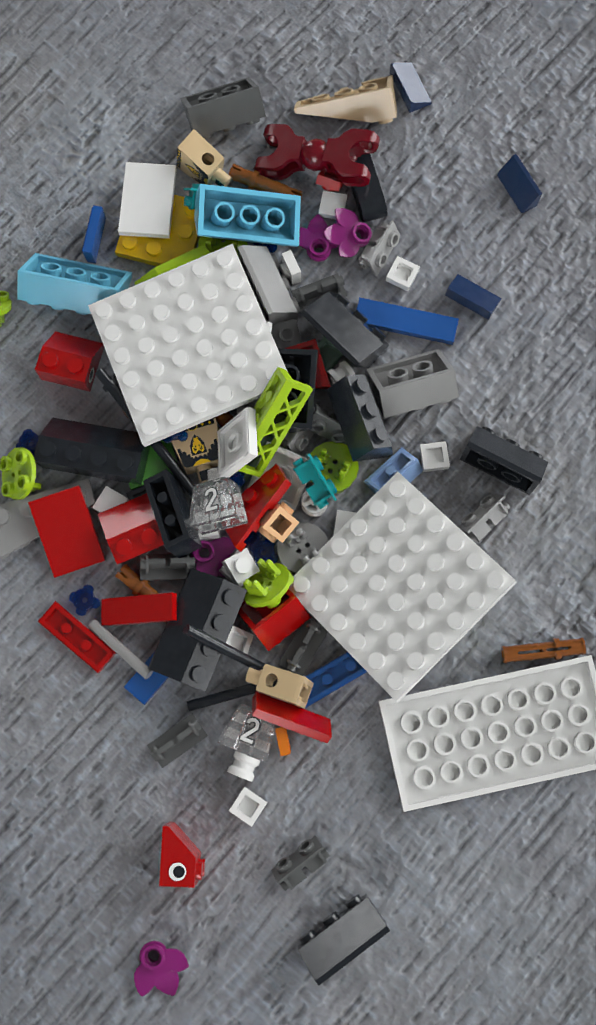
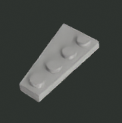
[0,479,96,560]

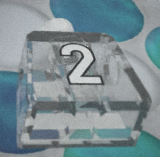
[189,468,248,535]
[218,703,276,762]

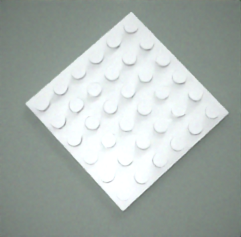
[88,244,288,447]
[289,472,517,702]

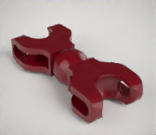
[253,124,380,187]

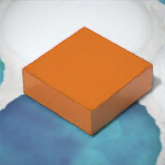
[275,727,292,756]

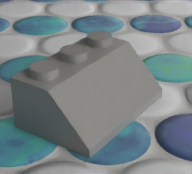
[237,245,300,324]
[366,349,459,418]

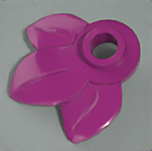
[323,208,372,258]
[299,214,338,262]
[191,537,236,577]
[134,940,189,997]

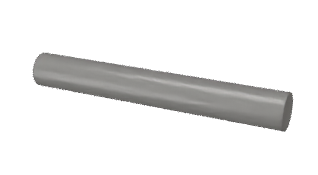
[88,620,153,679]

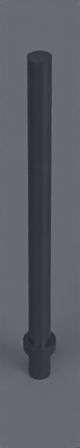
[95,368,208,511]

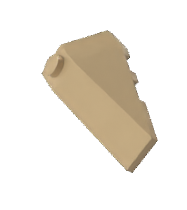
[294,75,397,124]

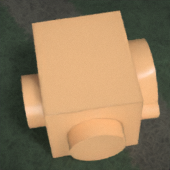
[258,501,299,543]

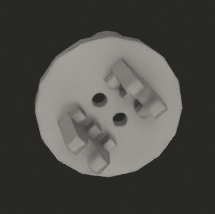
[277,522,328,574]

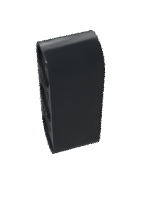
[350,154,388,223]

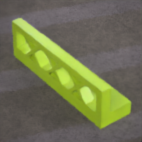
[238,367,313,478]

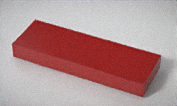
[101,592,177,626]
[38,601,117,673]
[252,691,332,743]

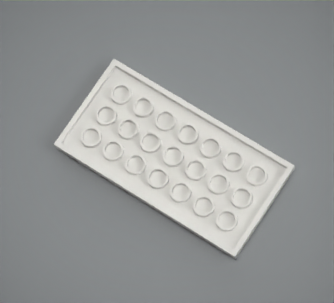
[378,655,596,812]

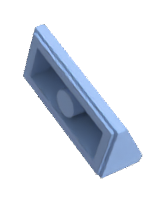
[364,447,423,494]

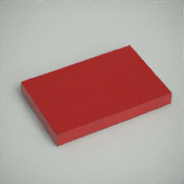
[28,485,106,578]

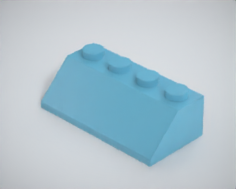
[194,184,301,247]
[17,253,132,315]

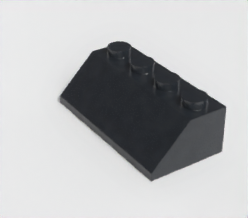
[34,417,151,485]
[148,568,247,692]

